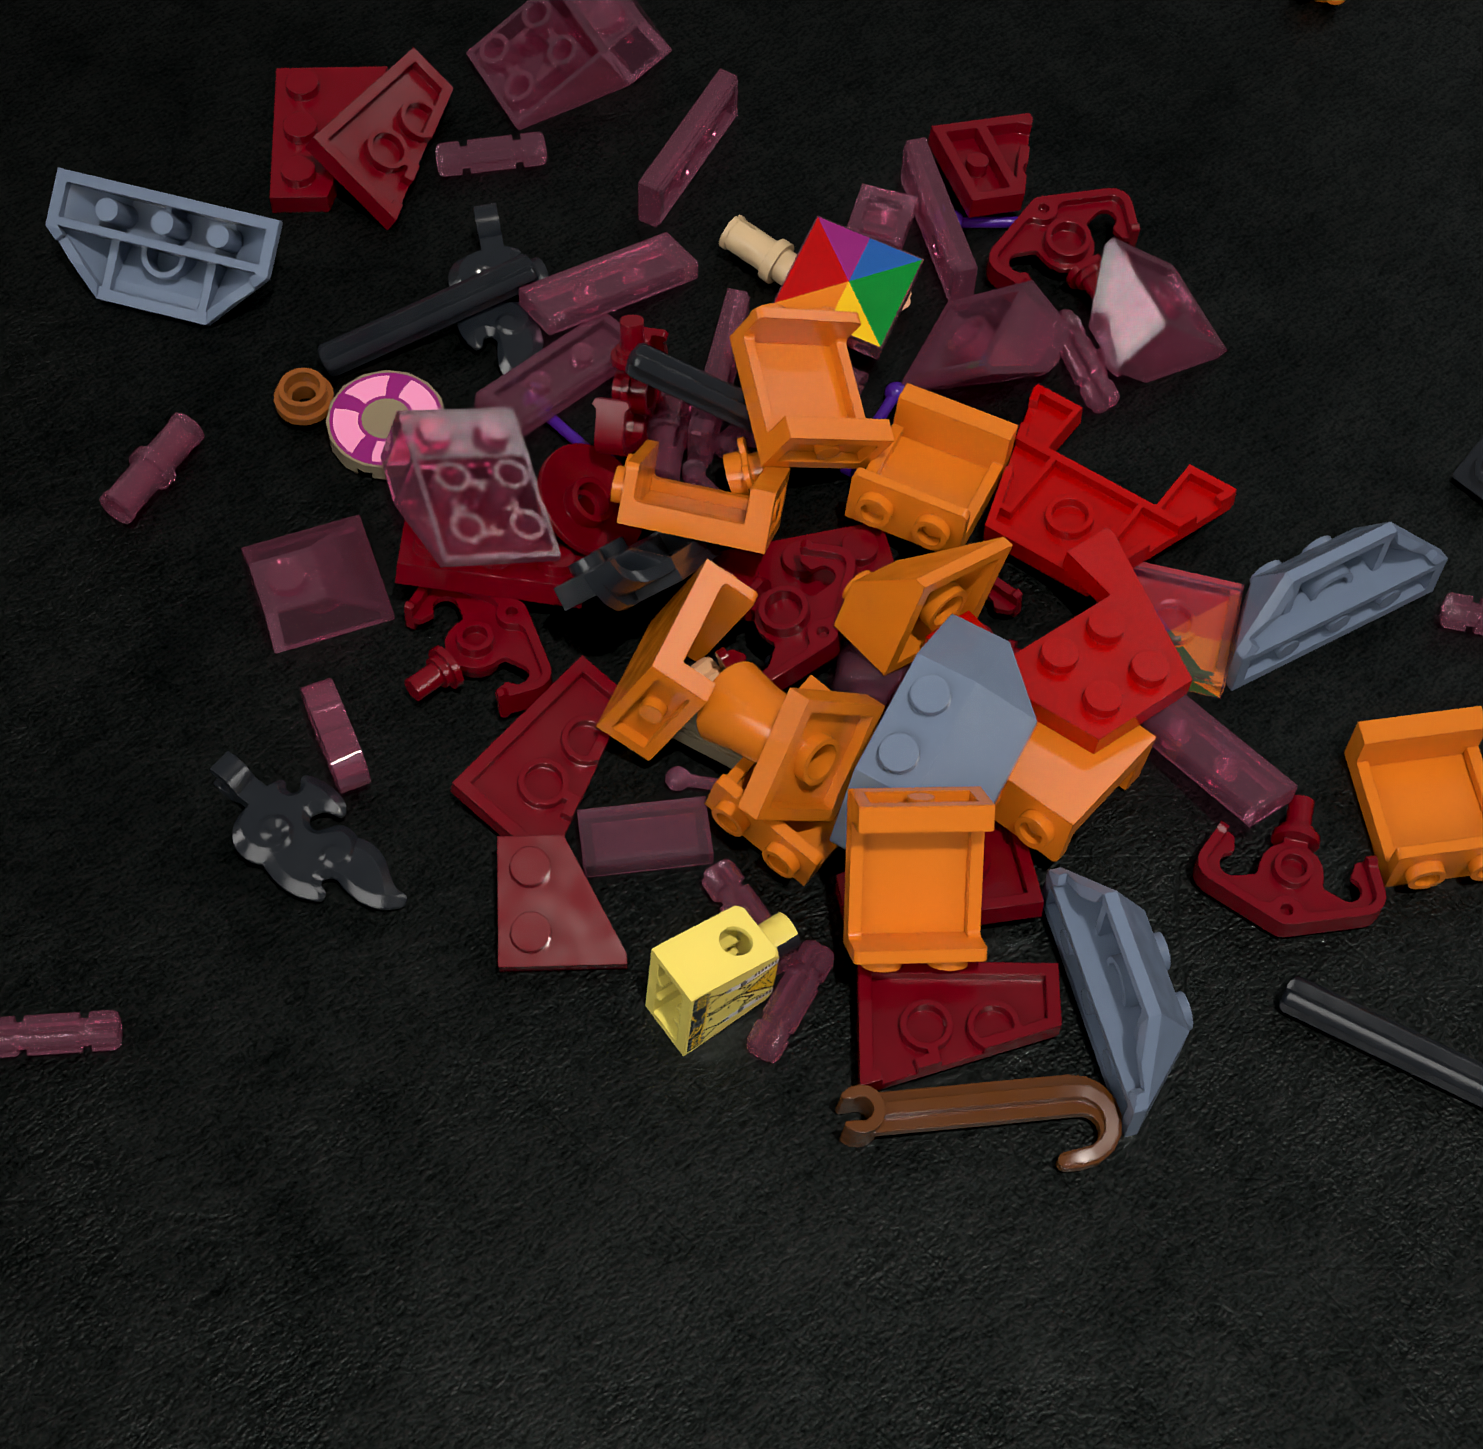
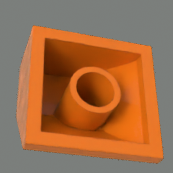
[834,537,1013,676]

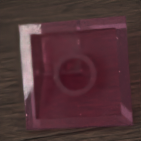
[1089,237,1227,383]
[902,280,1072,390]
[241,515,395,654]

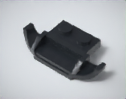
[553,531,722,611]

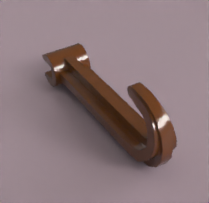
[835,1074,1122,1172]

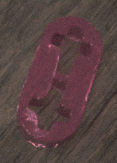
[300,678,371,794]

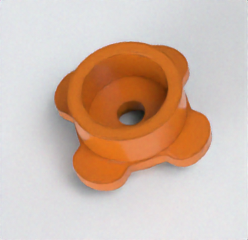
[723,437,764,496]

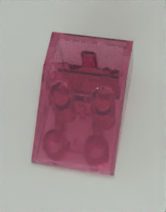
[466,0,672,130]
[380,407,561,567]

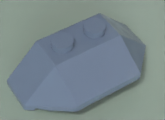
[45,168,283,326]
[1224,522,1448,691]
[829,614,1037,850]
[1042,867,1193,1137]

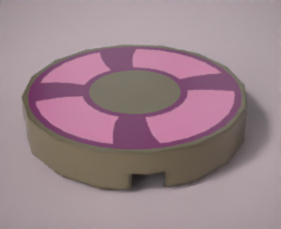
[326,370,447,480]

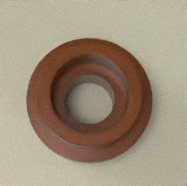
[274,368,334,425]

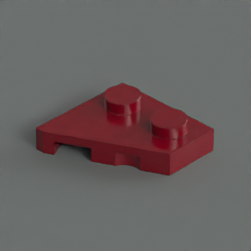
[928,113,1033,218]
[497,835,627,972]

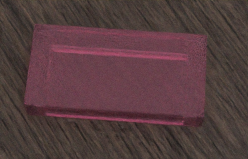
[577,796,714,877]

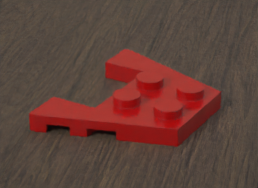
[984,384,1237,597]
[923,527,1193,754]

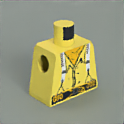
[645,906,800,1056]

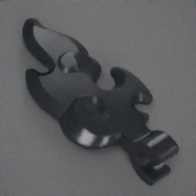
[448,203,550,393]
[210,751,407,910]

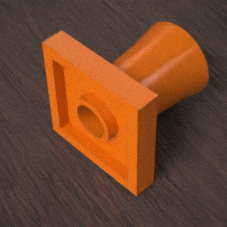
[696,661,885,821]

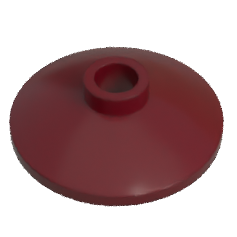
[537,443,643,555]

